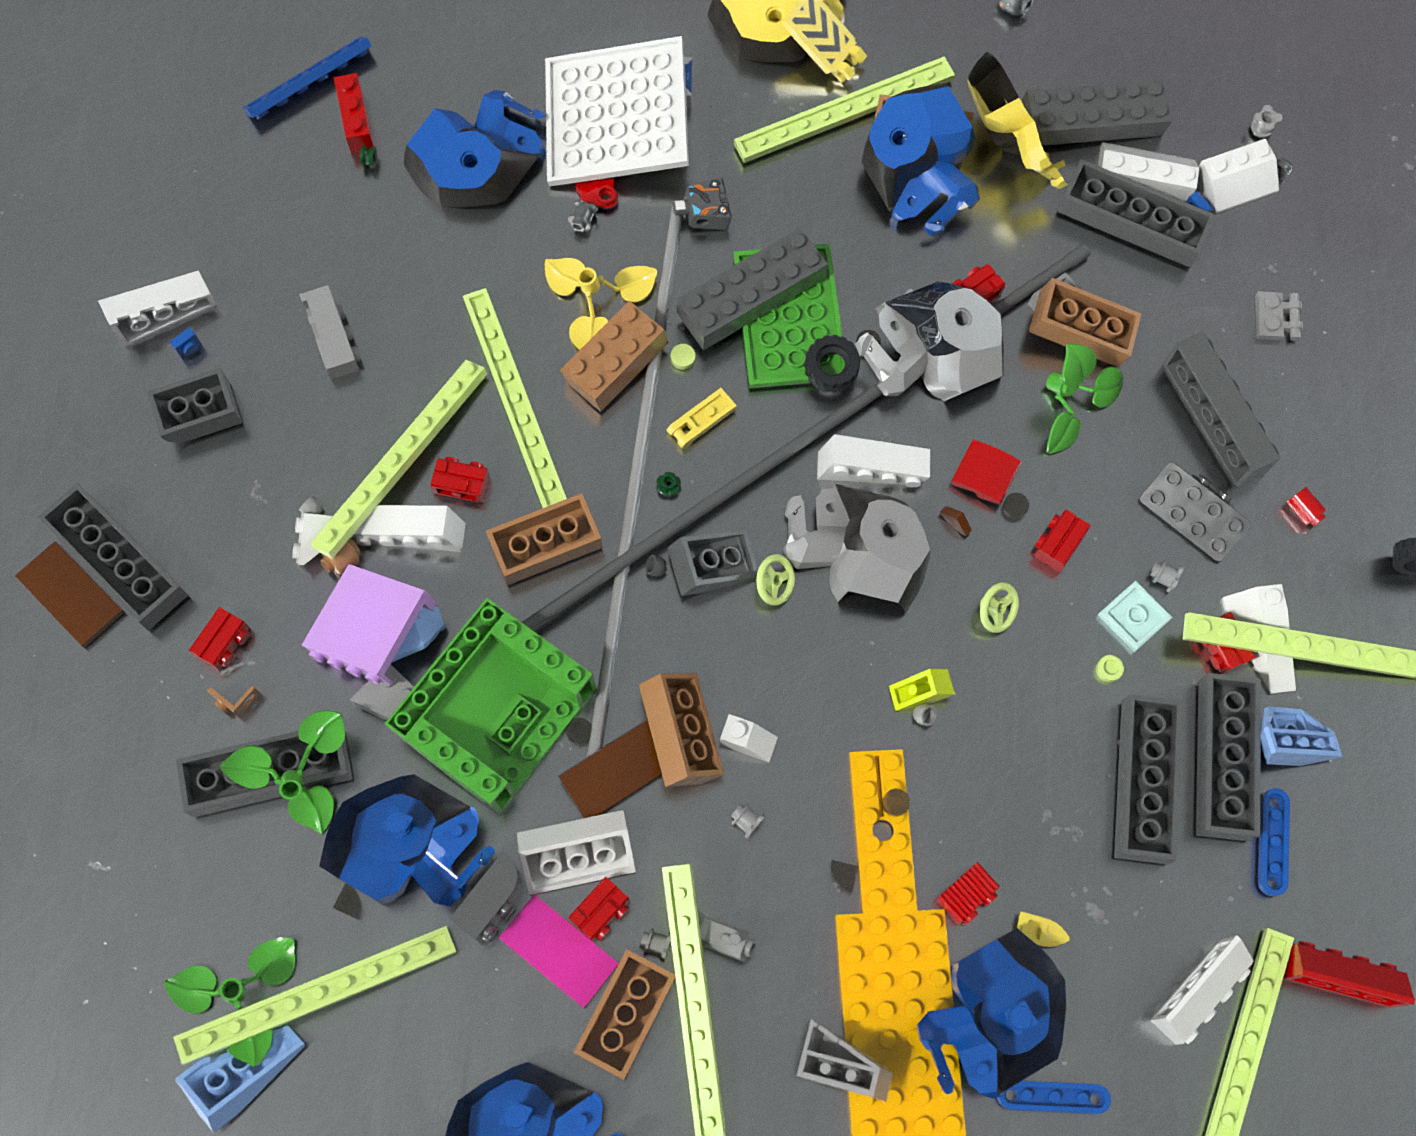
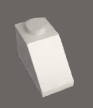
[719,714,778,763]

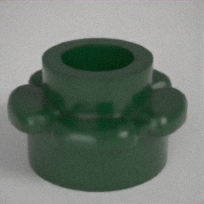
[656,472,681,496]

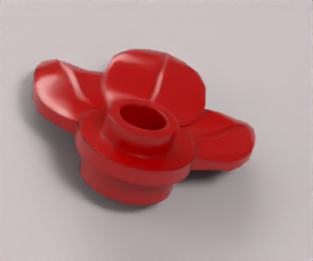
[576,177,618,209]

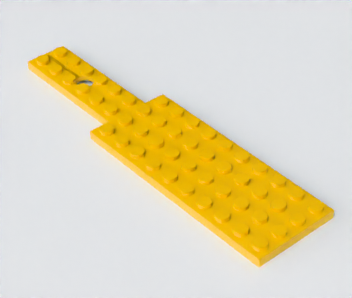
[835,749,966,1136]

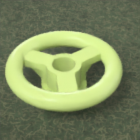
[756,554,795,606]
[980,582,1019,633]

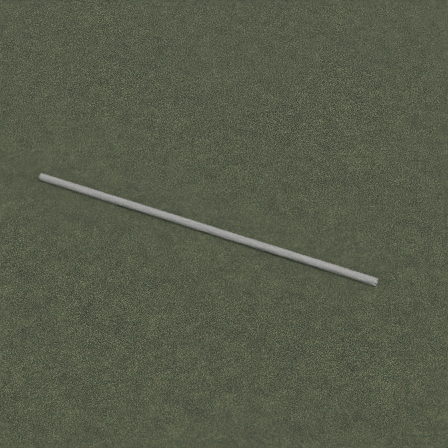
[587,206,683,757]

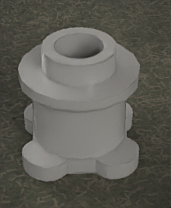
[1251,105,1283,138]
[1150,560,1184,593]
[731,803,766,839]
[640,928,671,962]

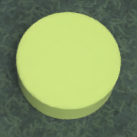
[671,344,695,370]
[1096,655,1124,682]

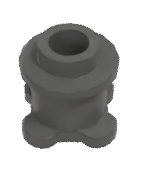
[568,199,598,232]

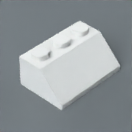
[1197,139,1279,214]

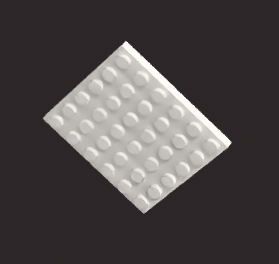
[545,36,689,186]

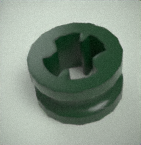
[360,145,377,168]

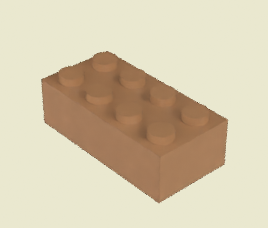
[1029,278,1141,367]
[560,301,669,412]
[486,493,603,585]
[639,673,724,787]
[573,949,676,1080]

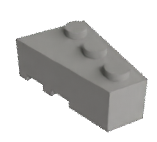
[299,285,361,380]
[349,664,414,721]
[797,1019,893,1102]

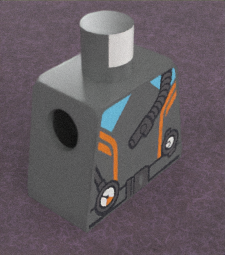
[673,177,732,230]

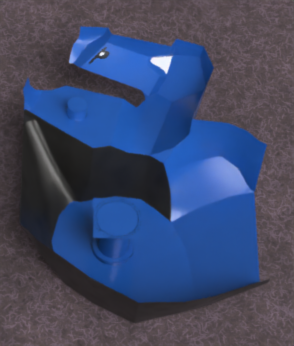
[861,82,980,237]
[404,90,546,207]
[319,774,495,907]
[916,928,1066,1099]
[445,1062,622,1136]

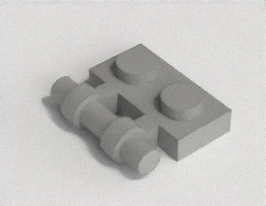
[1255,291,1303,341]

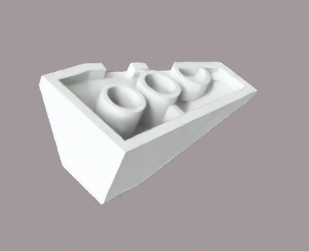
[1222,584,1296,695]

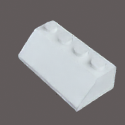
[1098,142,1199,202]
[517,810,636,895]
[1150,935,1254,1045]

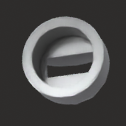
[299,496,322,514]
[913,704,936,726]

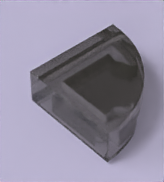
[830,860,858,894]
[333,883,362,920]

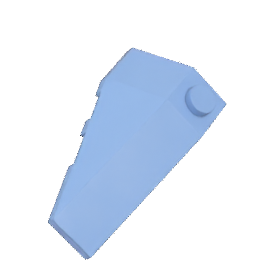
[175,1025,305,1133]

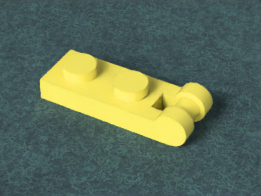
[666,388,737,449]

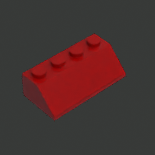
[1283,941,1415,1008]

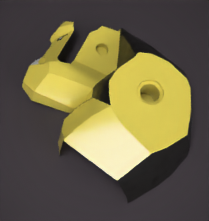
[707,0,845,62]
[967,52,1068,189]

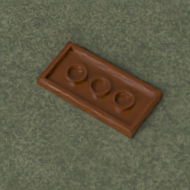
[15,541,125,648]
[558,718,662,818]

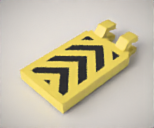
[780,0,867,83]

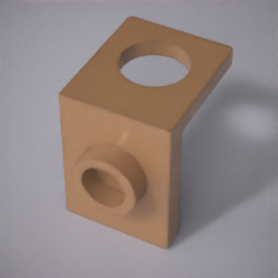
[207,686,261,718]

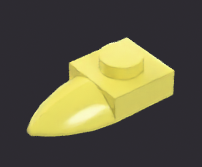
[1017,912,1070,947]

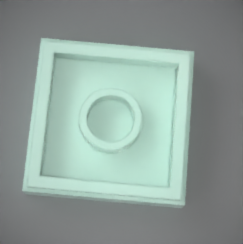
[1098,580,1173,652]

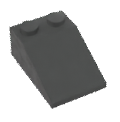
[668,529,758,596]

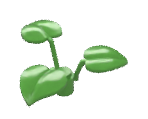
[1046,344,1123,454]
[220,710,345,834]
[164,937,296,1066]

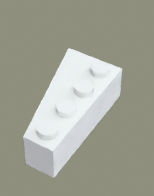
[98,271,216,347]
[817,434,930,487]

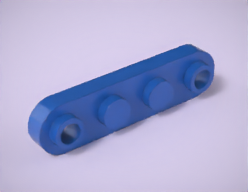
[1258,788,1290,897]
[997,1081,1111,1114]

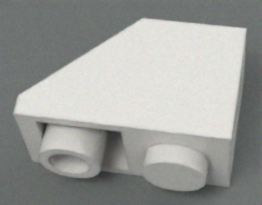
[292,512,333,565]

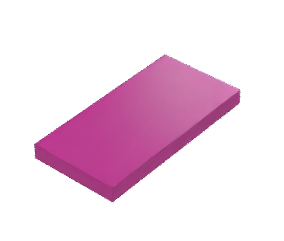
[499,894,619,1008]

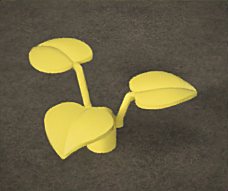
[545,258,658,350]

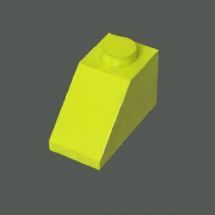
[889,669,955,711]

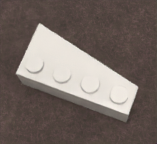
[351,505,466,552]

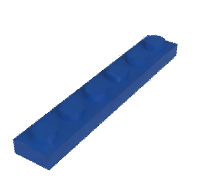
[243,36,372,119]

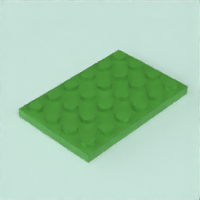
[733,243,845,389]

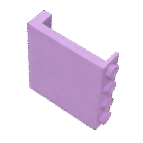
[302,564,438,685]

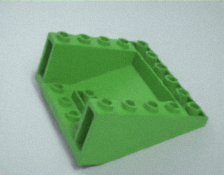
[384,598,597,816]

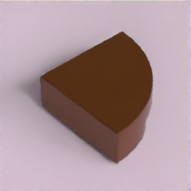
[940,506,972,536]

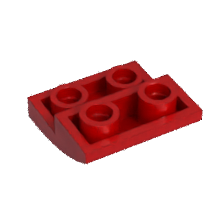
[951,439,1022,505]

